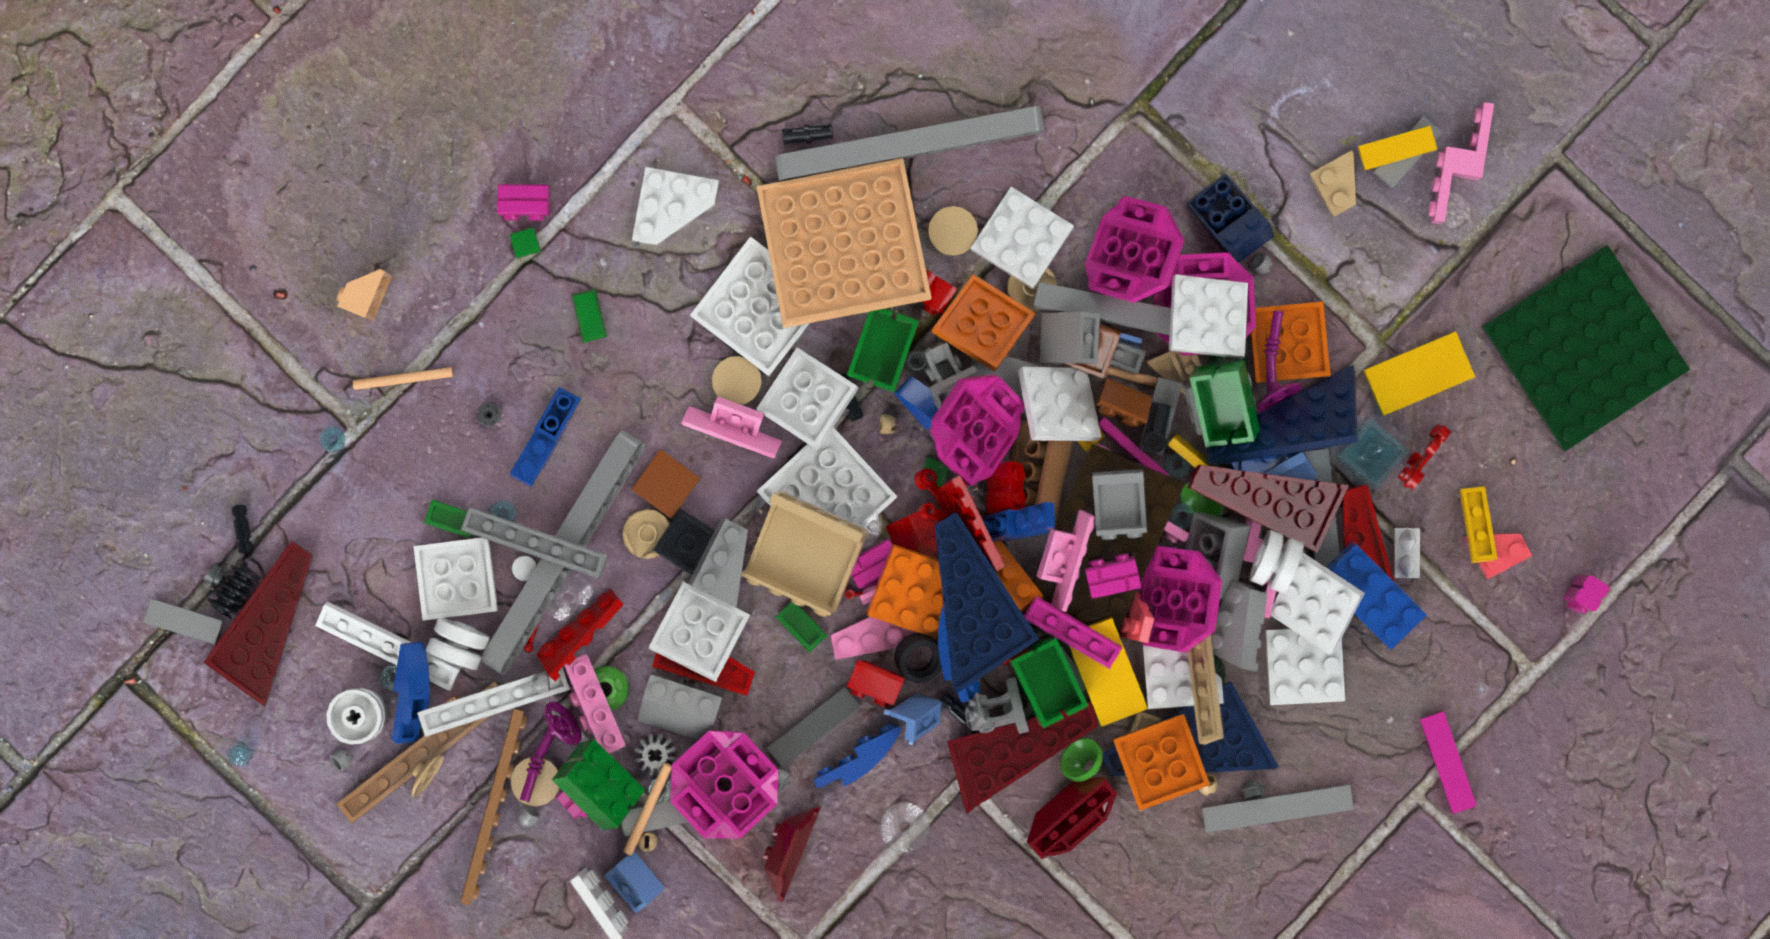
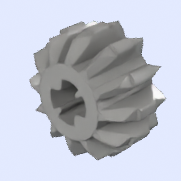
[635,734,677,776]

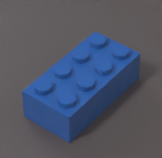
[1326,541,1427,650]

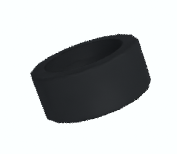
[894,633,942,683]

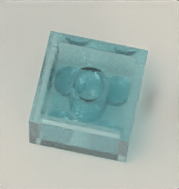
[1334,419,1409,490]

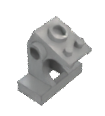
[924,342,979,410]
[965,677,1029,734]

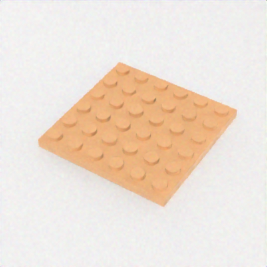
[757,158,931,328]

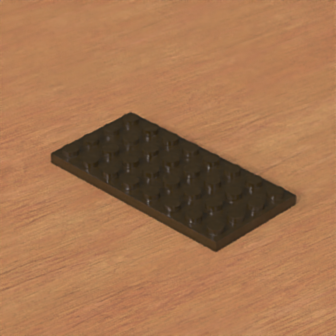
[1022,443,1185,651]

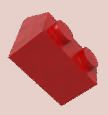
[885,508,939,558]
[847,658,905,708]

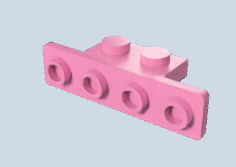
[681,397,782,458]
[1037,510,1095,612]
[564,654,625,753]

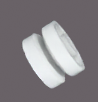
[1249,530,1304,594]
[426,617,490,670]
[326,688,387,745]

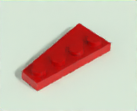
[937,475,1005,572]
[1342,484,1394,581]
[536,588,624,682]
[652,652,755,697]

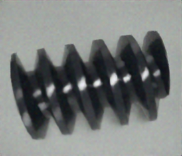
[207,564,261,619]

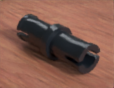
[782,123,833,145]

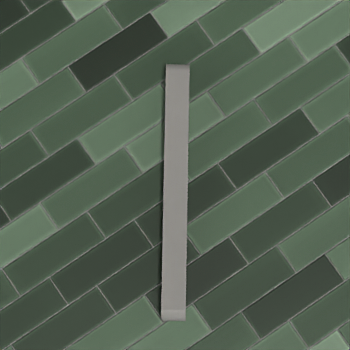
[774,106,1045,182]
[481,430,645,675]

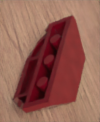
[1027,777,1118,859]
[762,805,821,902]

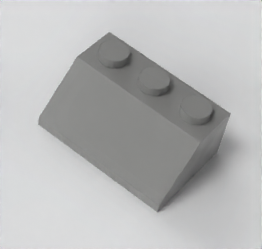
[1186,512,1250,599]
[637,673,724,740]

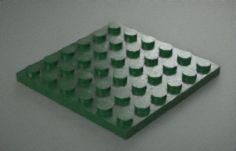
[1482,245,1690,452]

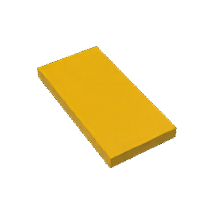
[1363,331,1475,416]
[1069,616,1148,727]

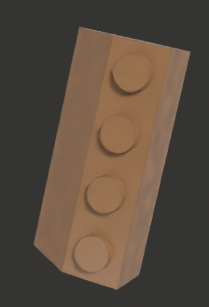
[1010,420,1073,523]

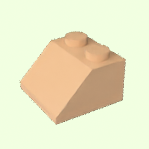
[336,269,393,321]

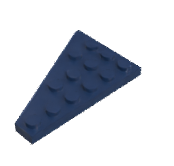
[1207,365,1358,466]
[934,512,1039,693]
[1102,681,1279,776]

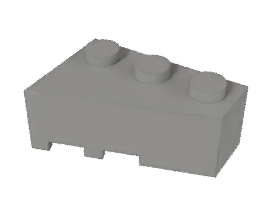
[688,517,748,608]
[1211,580,1267,672]

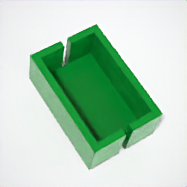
[847,309,919,393]
[1189,360,1260,447]
[1008,635,1089,728]
[552,739,645,830]

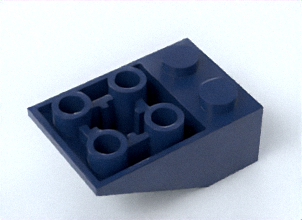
[1186,174,1275,263]

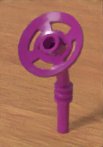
[1257,310,1302,412]
[519,702,582,802]

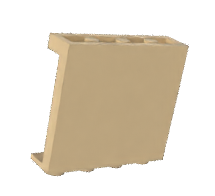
[741,490,869,617]

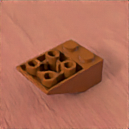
[1094,378,1153,428]

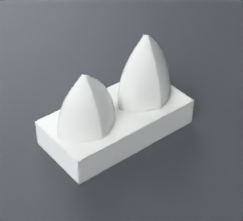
[1393,528,1420,578]

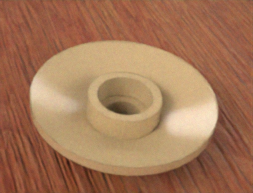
[411,754,444,798]

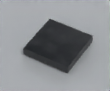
[653,508,715,575]

